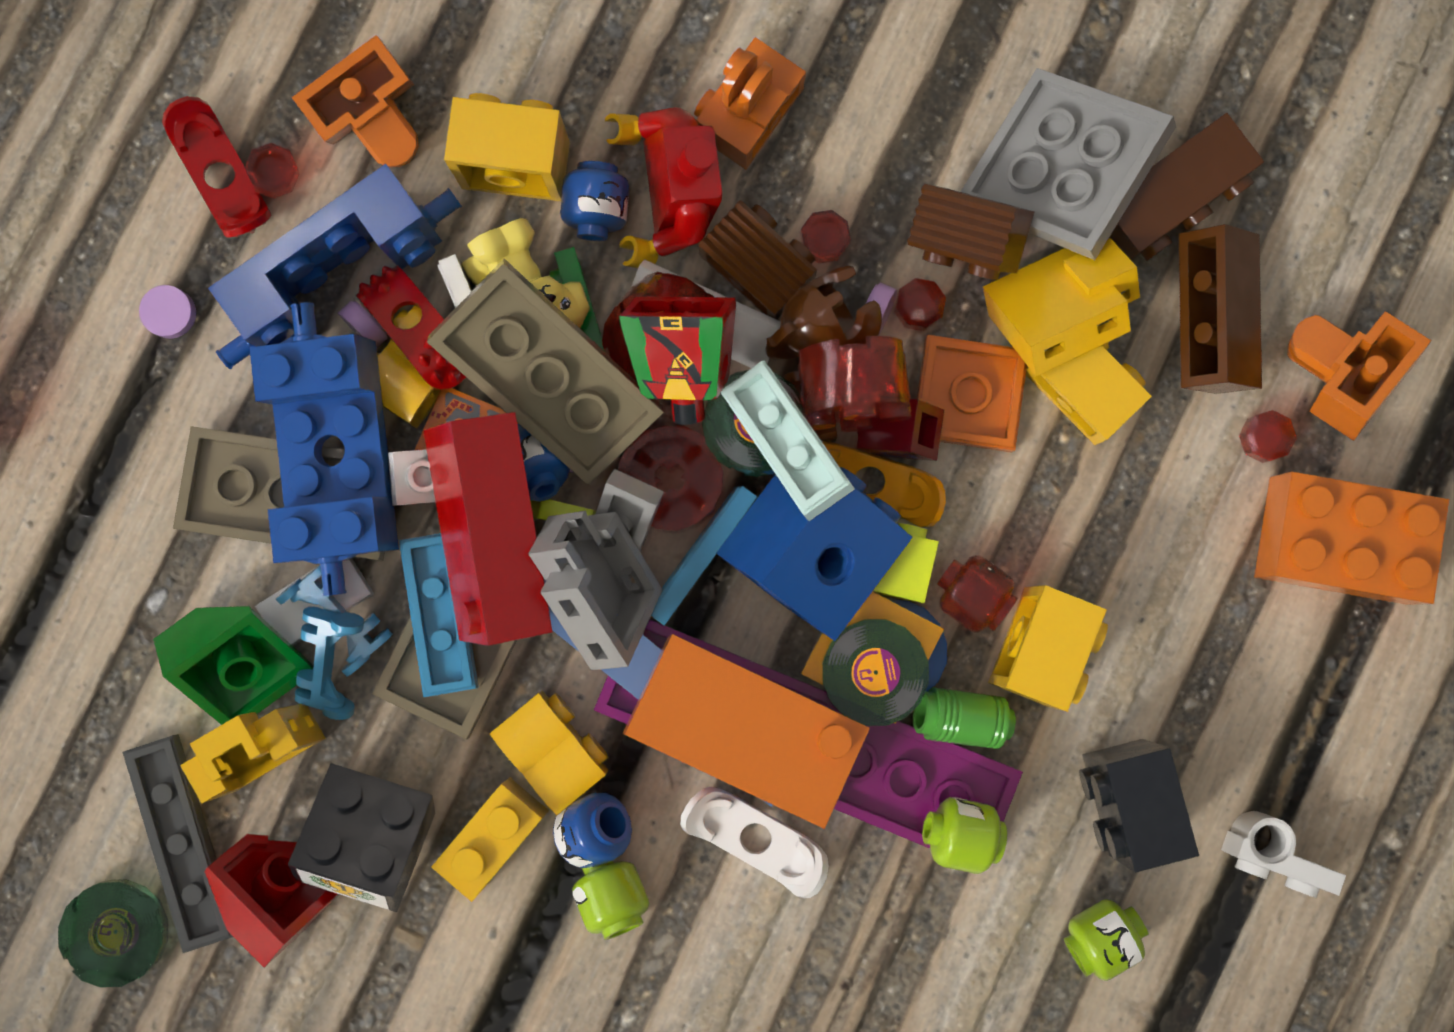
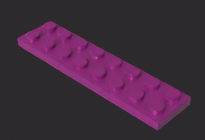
[594,619,1023,848]

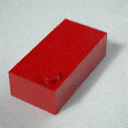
[423,412,553,646]

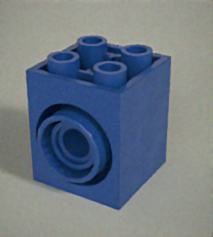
[716,467,913,641]

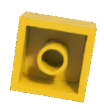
[444,93,570,201]
[988,585,1108,712]

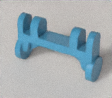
[275,565,393,677]
[295,607,364,720]

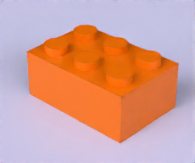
[1254,472,1450,605]

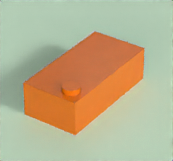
[623,634,870,829]

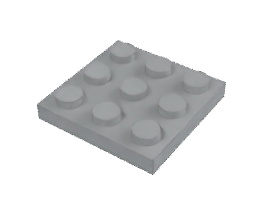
[961,68,1176,260]

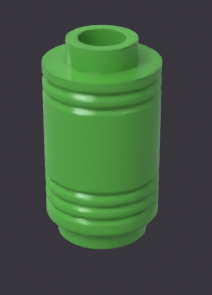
[913,687,1016,749]

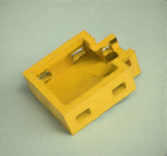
[983,238,1140,376]
[180,704,326,804]

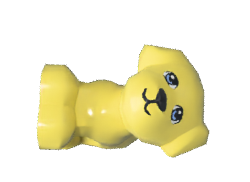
[461,218,590,328]

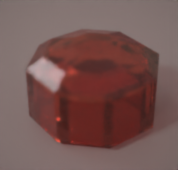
[245,143,300,199]
[800,210,851,264]
[894,278,946,331]
[1239,410,1297,463]

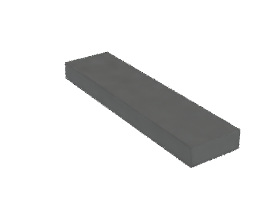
[122,734,233,953]

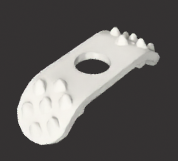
[680,787,829,898]

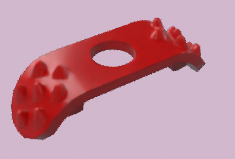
[162,96,272,238]
[356,265,466,389]

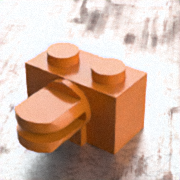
[292,35,419,168]
[694,37,806,170]
[1287,311,1432,441]

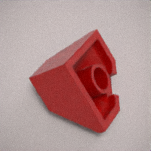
[204,834,340,968]

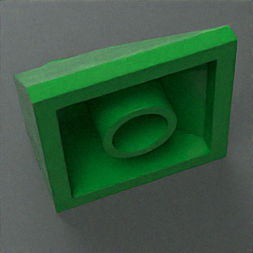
[153,606,314,725]

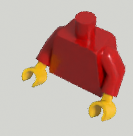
[605,107,722,269]

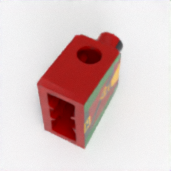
[620,296,736,425]

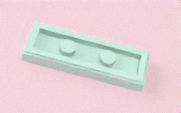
[721,360,855,521]

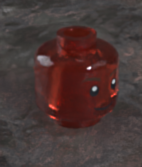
[937,555,1018,633]

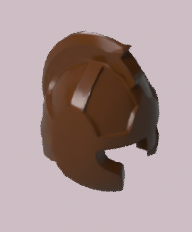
[765,266,882,362]

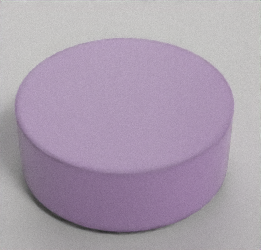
[866,282,897,336]
[139,285,196,339]
[338,301,388,349]

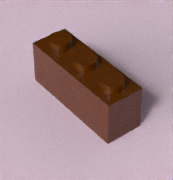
[1108,113,1264,261]
[1179,224,1262,394]

